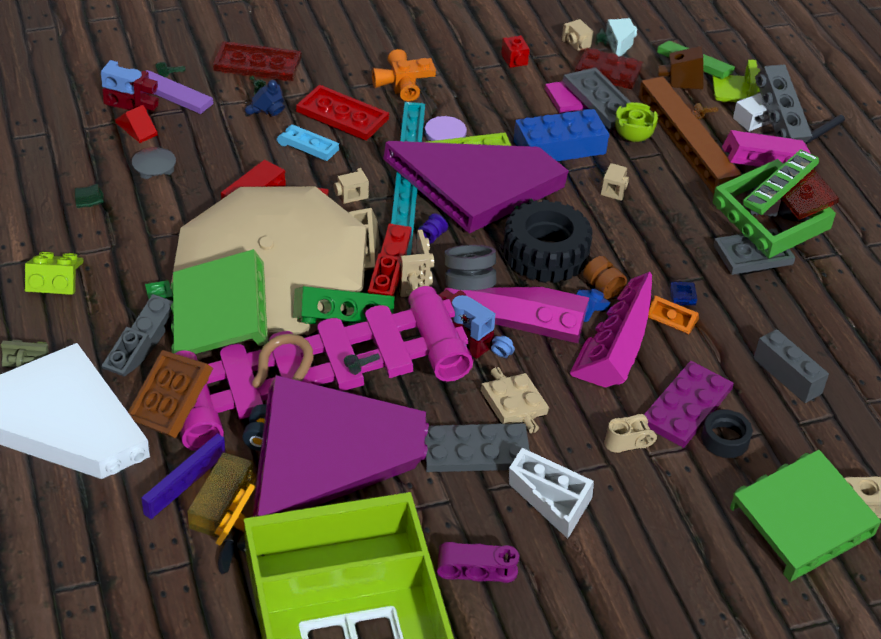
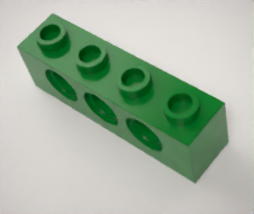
[293,286,394,326]

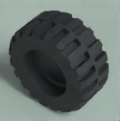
[503,200,593,283]

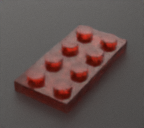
[213,41,301,81]

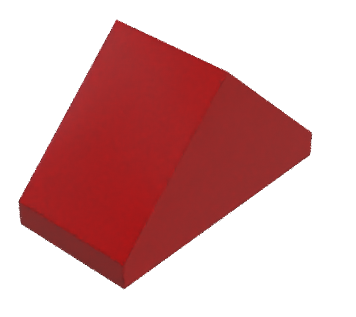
[115,105,158,143]

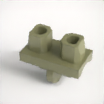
[1,340,49,368]

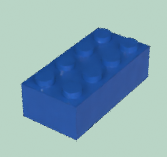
[513,109,609,161]

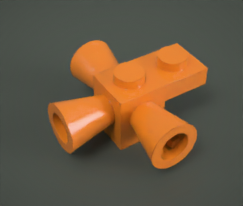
[372,49,436,102]

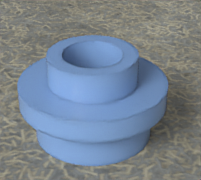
[491,336,515,358]

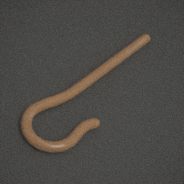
[252,334,313,388]

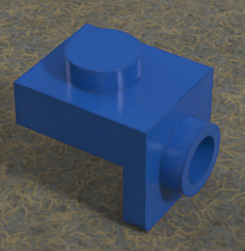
[576,289,610,322]

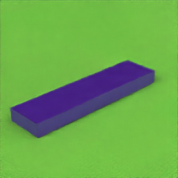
[141,433,226,519]

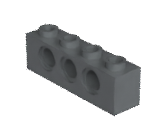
[755,64,812,143]

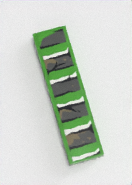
[743,149,819,215]

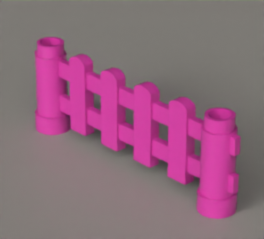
[174,286,473,451]

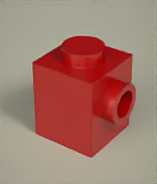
[501,36,530,68]

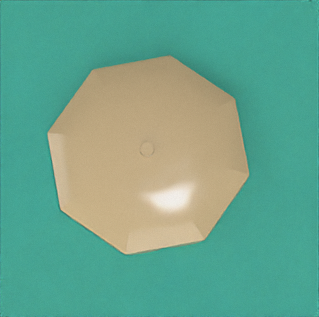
[171,186,366,341]

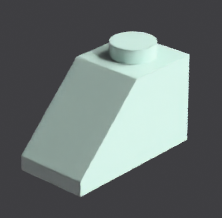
[605,18,637,58]

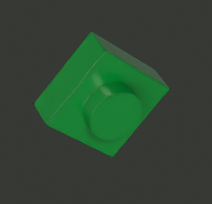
[145,280,173,301]

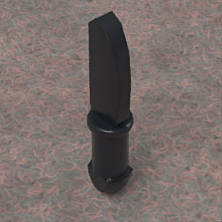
[218,526,240,574]

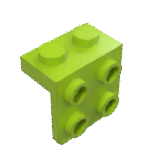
[712,60,760,102]
[25,252,83,294]

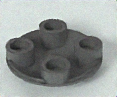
[132,147,176,179]

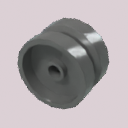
[445,245,497,290]

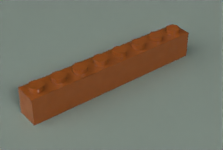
[639,77,741,194]

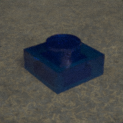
[670,282,697,305]

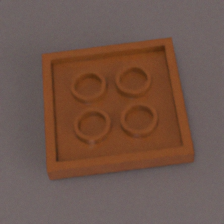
[128,350,213,439]

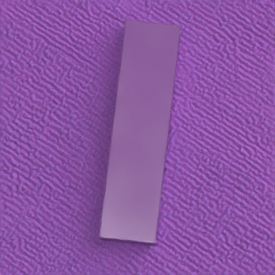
[146,70,213,114]

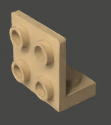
[399,230,434,297]

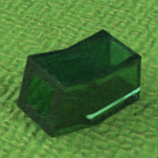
[75,184,104,208]

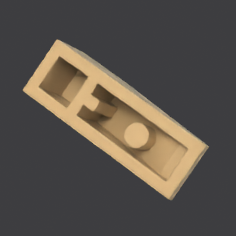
[349,208,379,271]

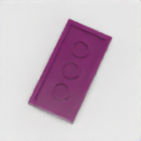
[640,361,734,448]

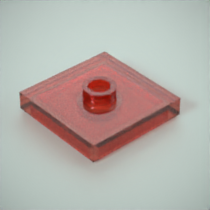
[781,169,839,220]

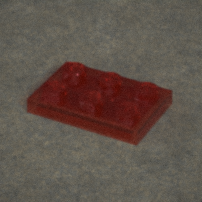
[575,48,643,89]

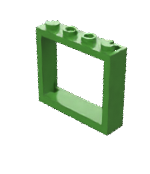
[712,159,836,259]

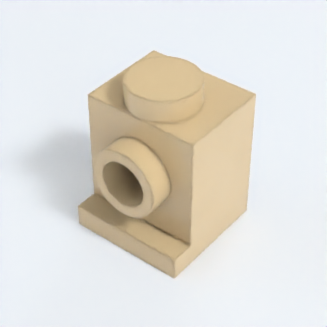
[562,19,593,51]
[601,163,629,201]
[333,168,369,204]

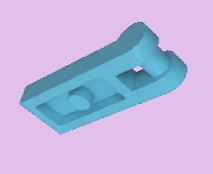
[277,125,339,161]

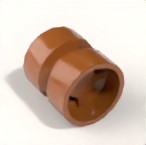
[583,256,627,299]

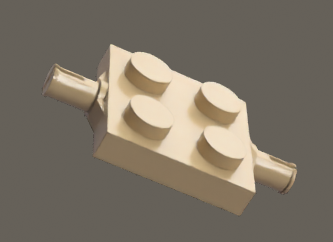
[481,367,549,434]

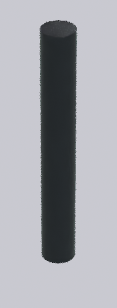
[805,114,845,145]

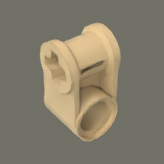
[604,414,657,453]

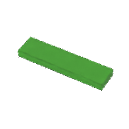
[657,41,735,79]

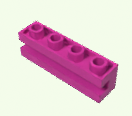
[722,130,811,167]

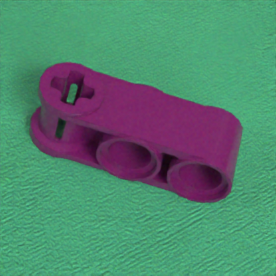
[437,542,520,583]

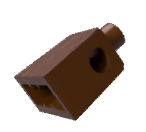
[658,46,704,89]

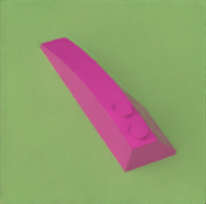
[570,272,652,388]
[444,287,589,343]

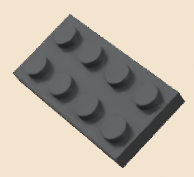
[562,68,630,129]
[424,423,530,472]

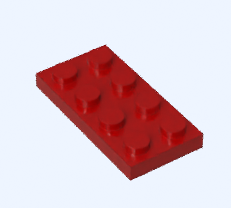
[296,85,389,141]

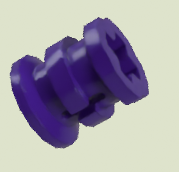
[418,213,448,244]

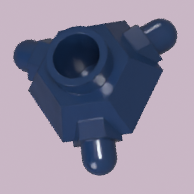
[245,80,285,117]

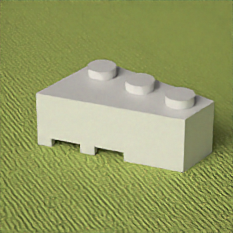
[509,448,594,539]

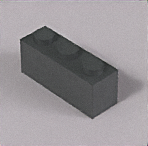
[753,329,829,403]

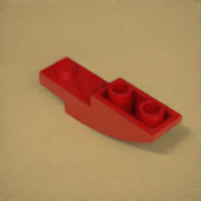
[368,223,412,296]

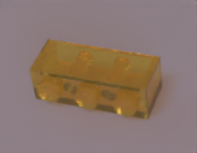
[188,452,256,538]

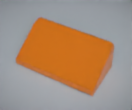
[648,296,699,335]

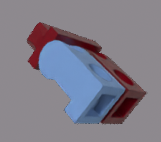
[101,60,159,111]
[439,290,496,359]

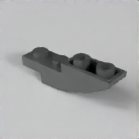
[102,294,173,377]

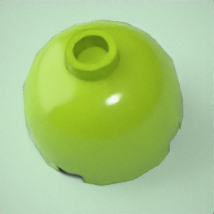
[615,102,658,142]

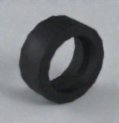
[701,410,753,458]

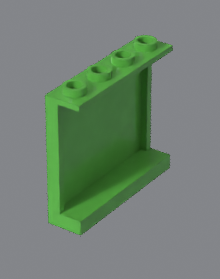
[171,249,268,354]
[730,450,881,582]

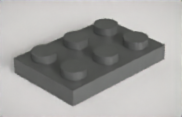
[713,229,795,275]

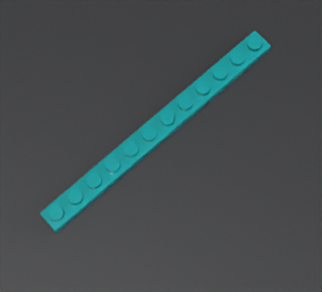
[391,102,425,255]

